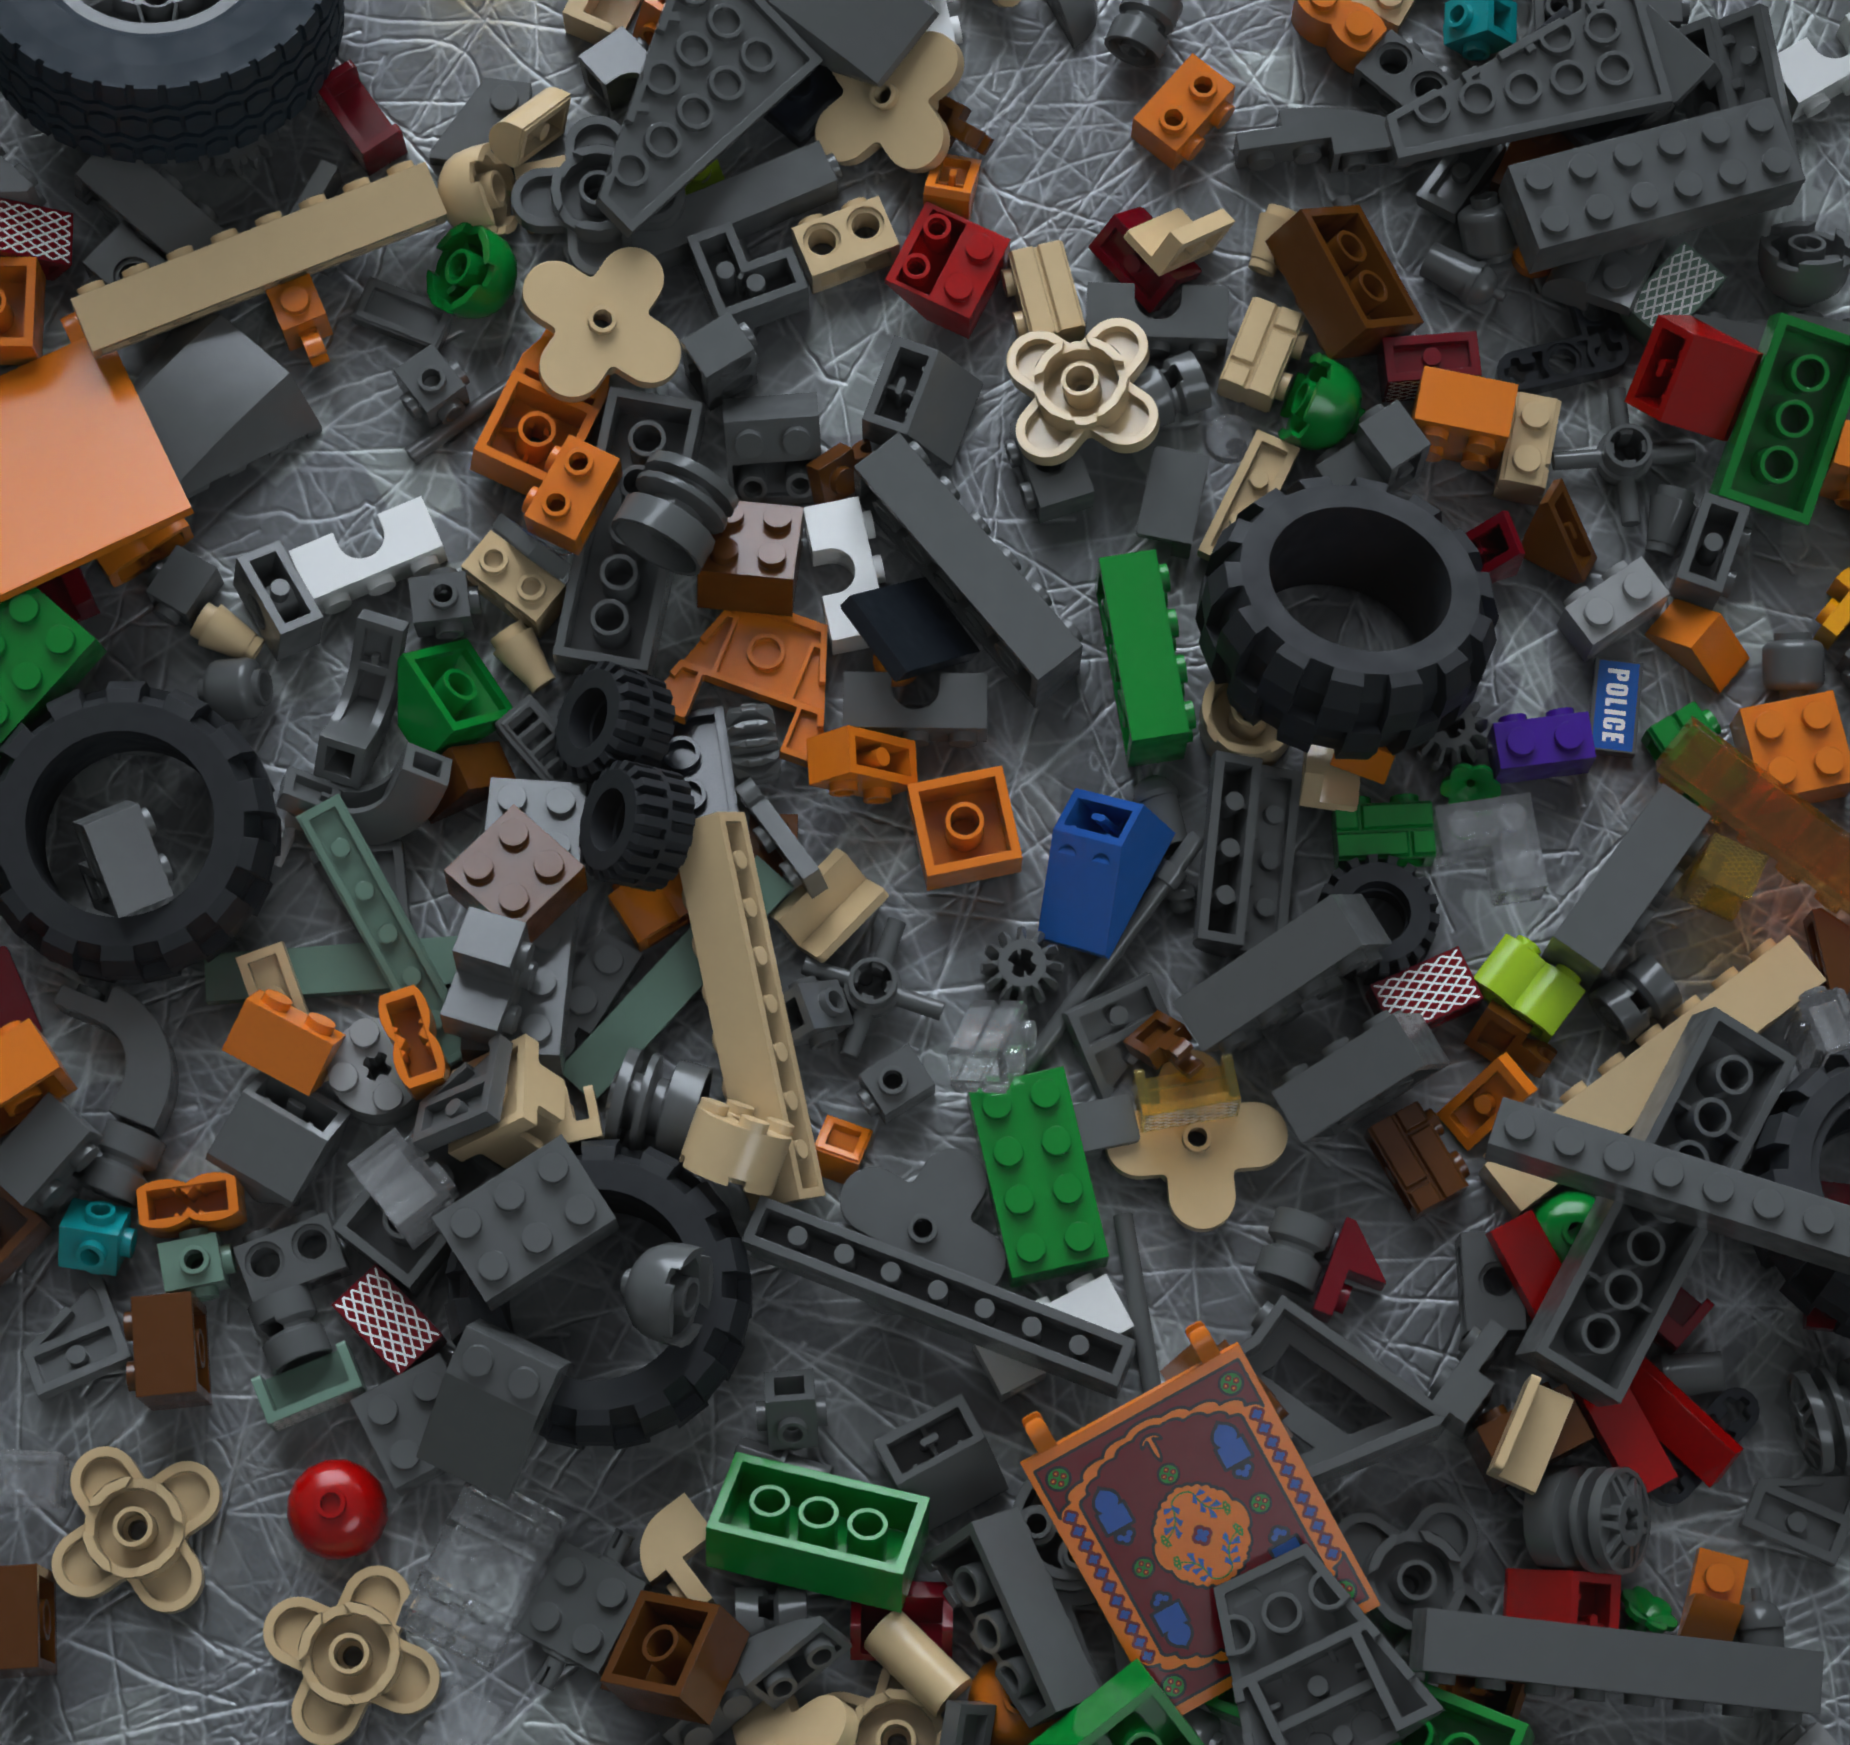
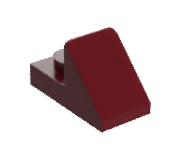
[1310,1217,1386,1324]

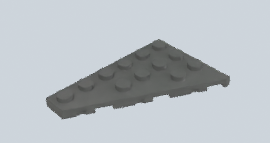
[595,0,823,238]

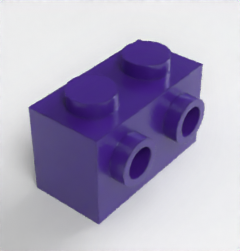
[1487,707,1596,784]

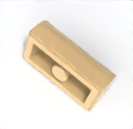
[489,87,571,168]
[864,1611,972,1718]

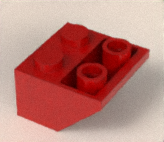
[885,201,1011,339]
[1624,315,1763,441]
[1503,1568,1621,1629]

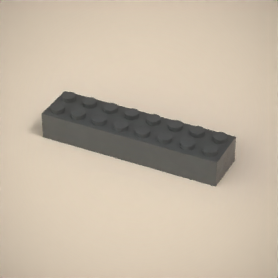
[1514,1007,1798,1407]

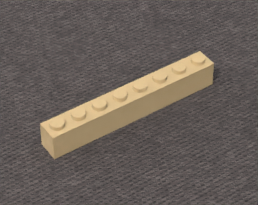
[70,160,447,359]
[679,812,826,1211]
[1478,934,1827,1219]

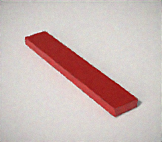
[1485,1209,1678,1493]

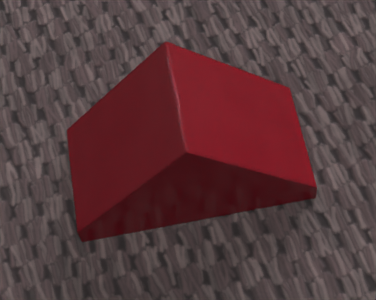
[1465,510,1526,583]

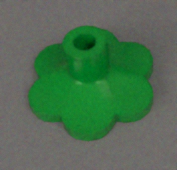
[1440,763,1501,813]
[1620,1586,1678,1634]

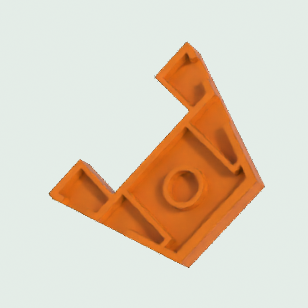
[664,610,828,768]

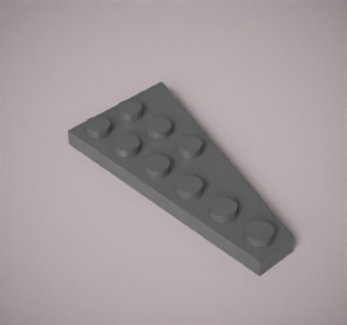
[1385,0,1673,166]

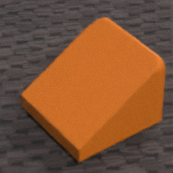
[815,1114,873,1184]

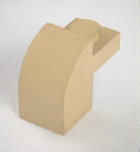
[640,1492,715,1604]

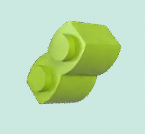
[1474,934,1586,1043]

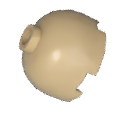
[437,142,518,236]

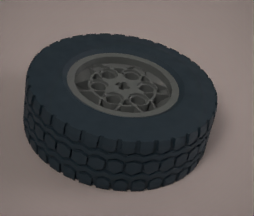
[0,0,345,164]

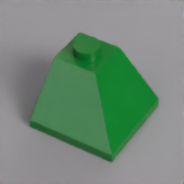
[398,638,513,755]

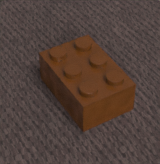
[1265,205,1424,359]

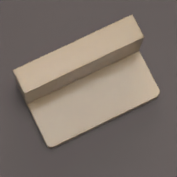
[1124,208,1235,276]
[1299,745,1360,812]
[769,848,889,963]
[1486,1374,1574,1495]

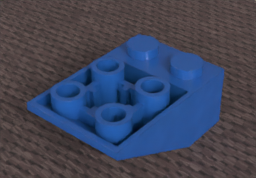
[1038,788,1176,959]

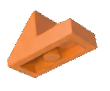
[1436,1052,1538,1152]
[1677,1547,1749,1641]

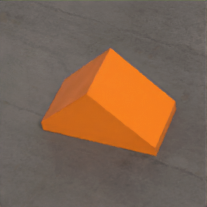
[923,154,982,221]
[1644,598,1750,695]

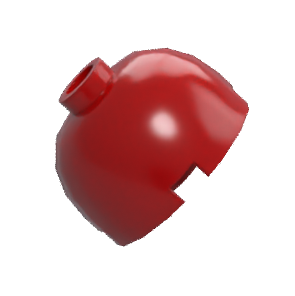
[287,1459,388,1560]

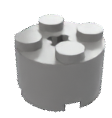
[328,1018,424,1126]

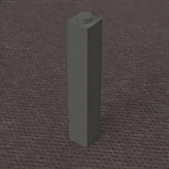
[561,140,843,271]

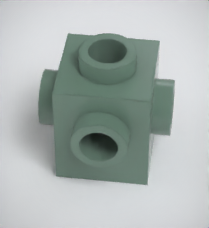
[157,1227,237,1302]

